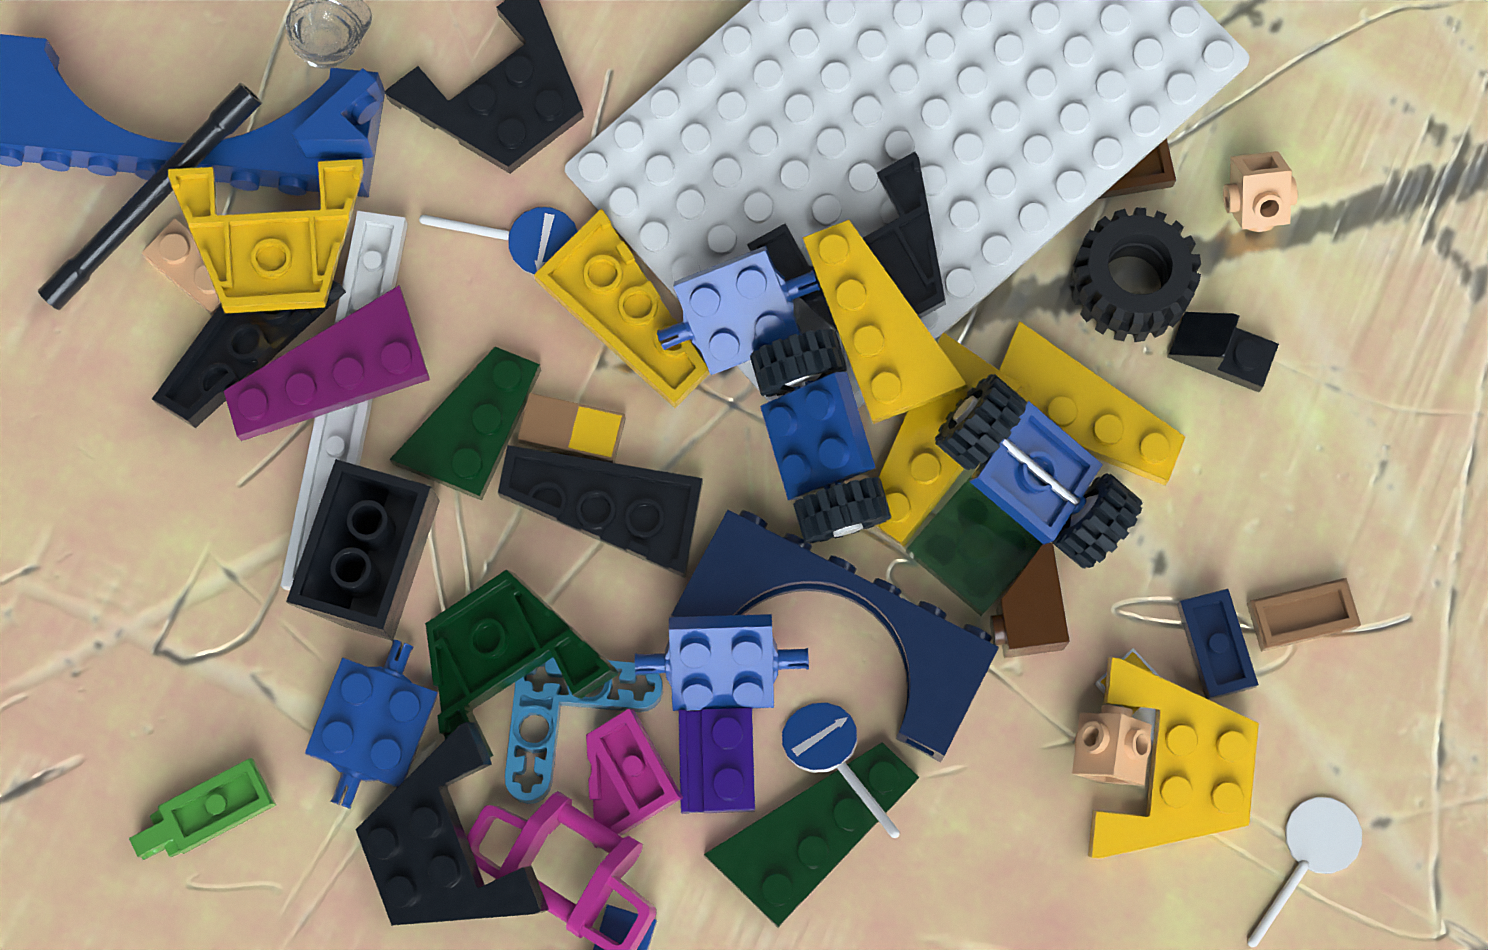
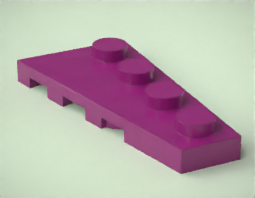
[224,285,430,441]

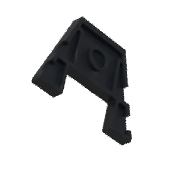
[384,0,584,174]
[747,151,946,332]
[355,722,549,926]

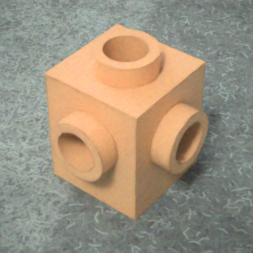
[1223,151,1298,232]
[1072,705,1152,785]

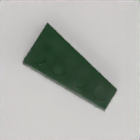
[704,742,919,928]

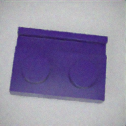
[678,708,755,814]

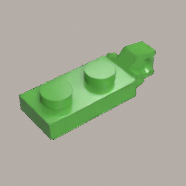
[129,758,276,860]

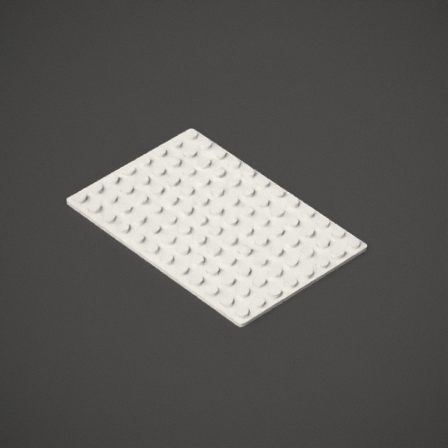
[565,0,1249,409]

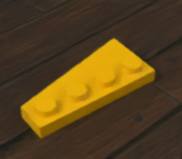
[534,208,709,408]
[802,220,967,424]
[875,332,1023,547]

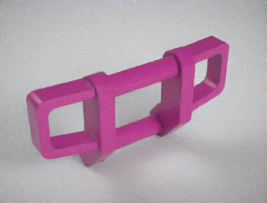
[467,791,656,950]

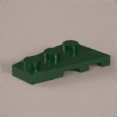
[390,347,541,501]

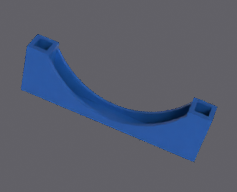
[0,34,385,197]

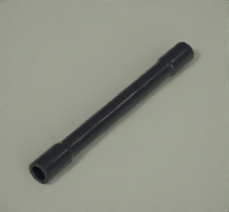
[38,82,262,310]

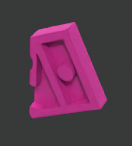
[586,708,683,848]

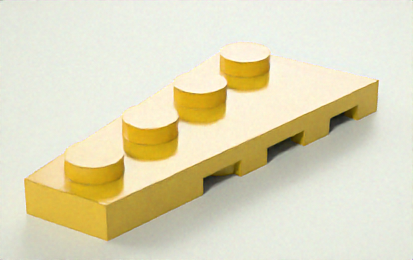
[999,321,1186,486]

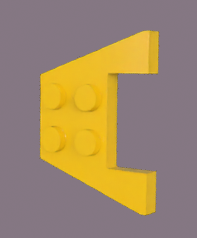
[168,159,364,313]
[1088,657,1259,859]

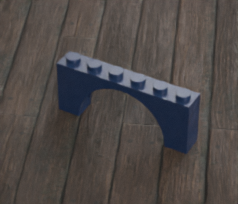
[671,510,999,762]

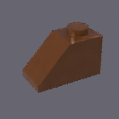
[990,543,1070,658]

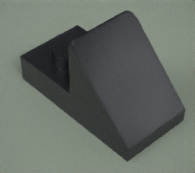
[1167,312,1279,392]

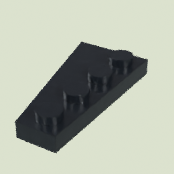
[152,280,346,428]
[498,445,703,578]

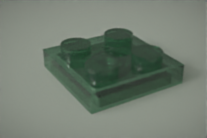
[906,475,1043,617]

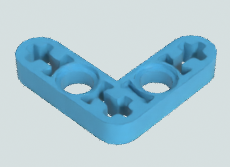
[505,658,663,804]

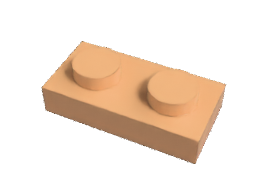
[142,218,221,316]

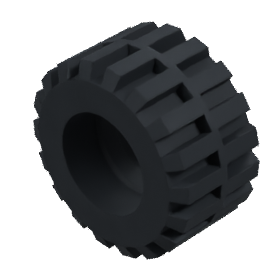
[1070,207,1201,342]

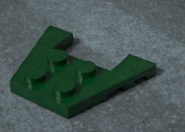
[425,569,618,758]

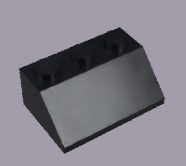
[286,459,440,641]

